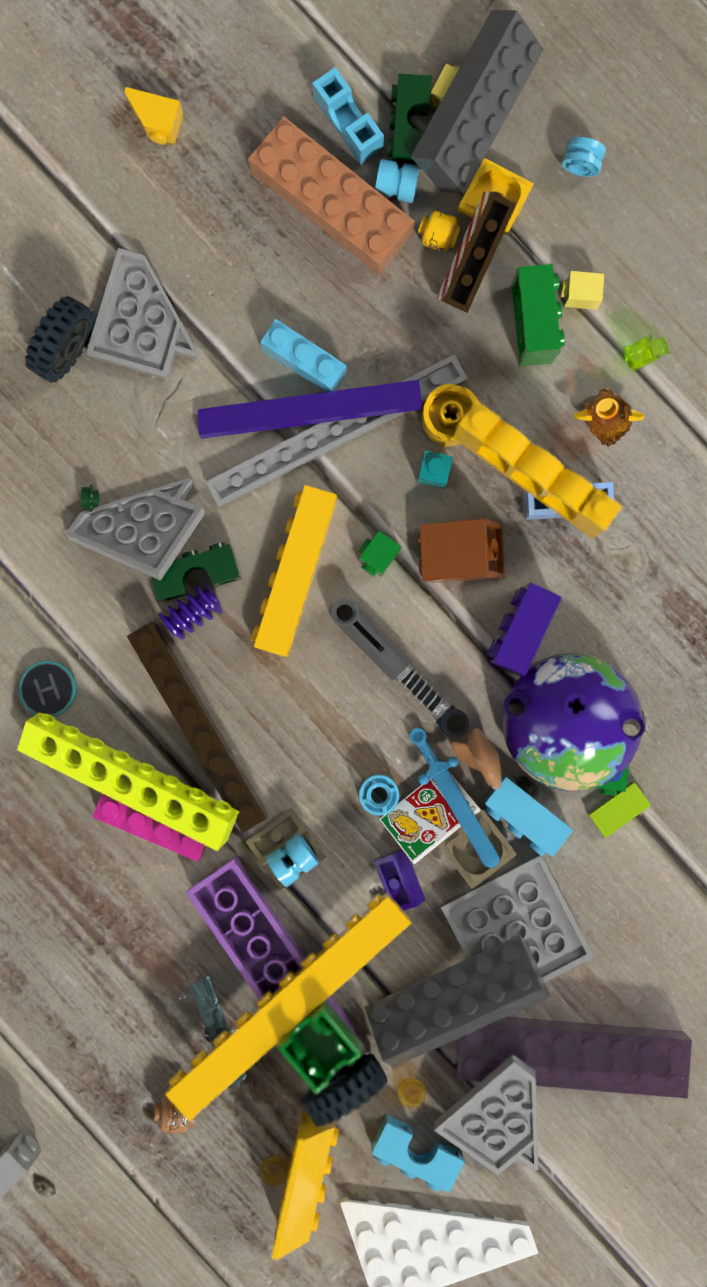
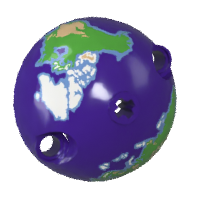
[502,653,645,791]

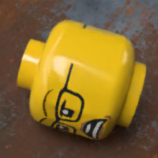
[418,210,461,253]

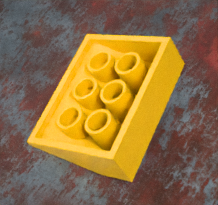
[271,1110,339,1260]

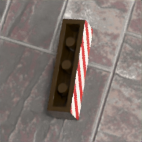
[436,192,517,313]

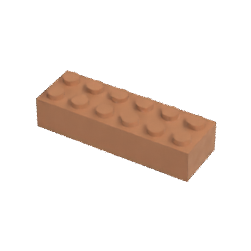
[248,116,415,275]

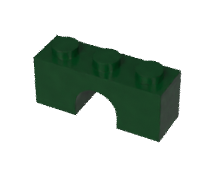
[387,73,432,169]
[151,542,242,602]

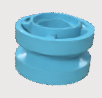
[562,137,606,177]
[359,774,399,815]

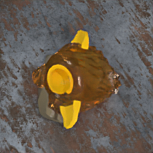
[573,388,645,447]

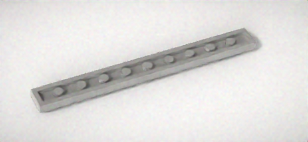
[206,354,467,508]

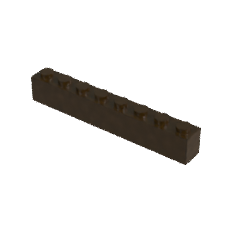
[127,622,269,834]

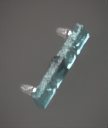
[176,976,246,1088]

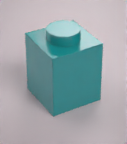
[417,450,453,489]

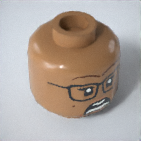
[153,1094,196,1134]

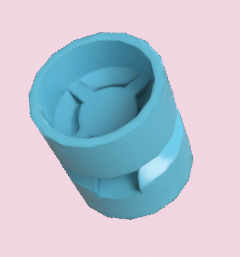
[375,159,420,203]
[265,834,319,887]

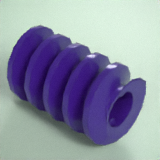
[158,581,223,640]

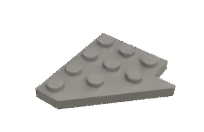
[86,248,200,380]
[65,478,205,581]
[434,1055,538,1175]

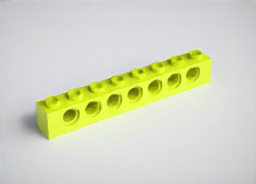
[17,712,239,851]

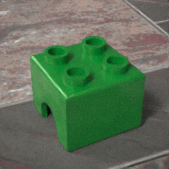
[277,1000,362,1094]

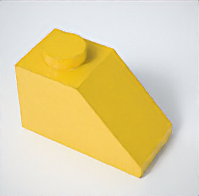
[124,87,183,145]

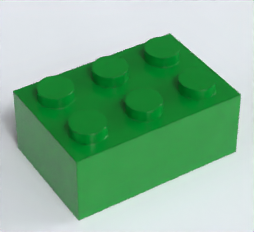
[511,264,565,366]

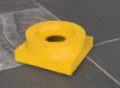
[458,158,534,236]

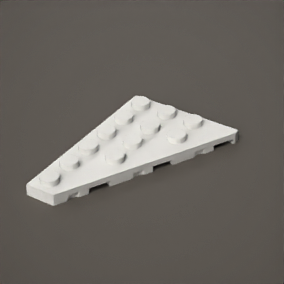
[340,1197,538,1287]

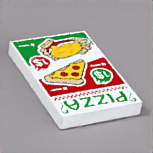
[379,769,481,864]

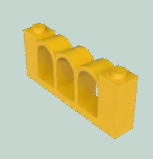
[453,400,623,539]

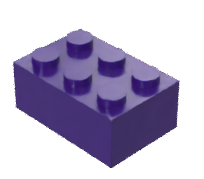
[487,582,562,677]

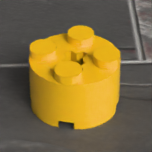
[422,384,478,447]

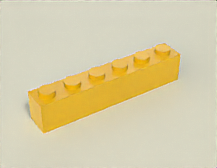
[251,485,337,658]

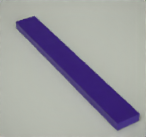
[197,380,423,439]

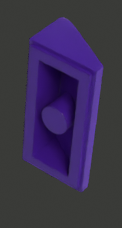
[373,849,425,910]

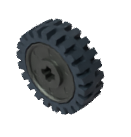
[25,296,95,383]
[301,1054,388,1127]

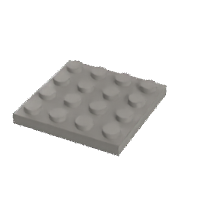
[440,854,594,983]

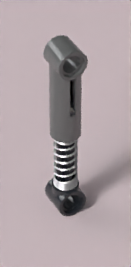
[331,598,469,738]

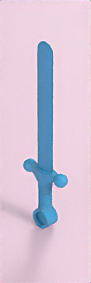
[409,728,499,868]

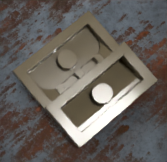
[246,808,327,890]

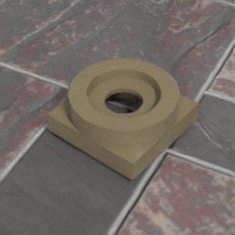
[439,808,517,889]

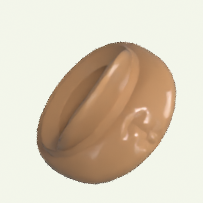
[451,728,502,790]

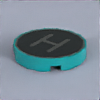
[19,661,77,716]

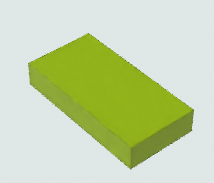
[587,782,651,838]

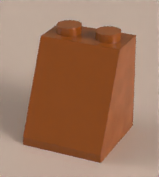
[417,518,505,583]

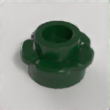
[81,484,99,512]

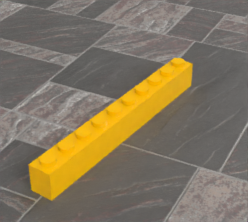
[165,892,411,1121]

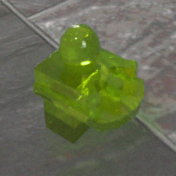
[624,335,670,371]

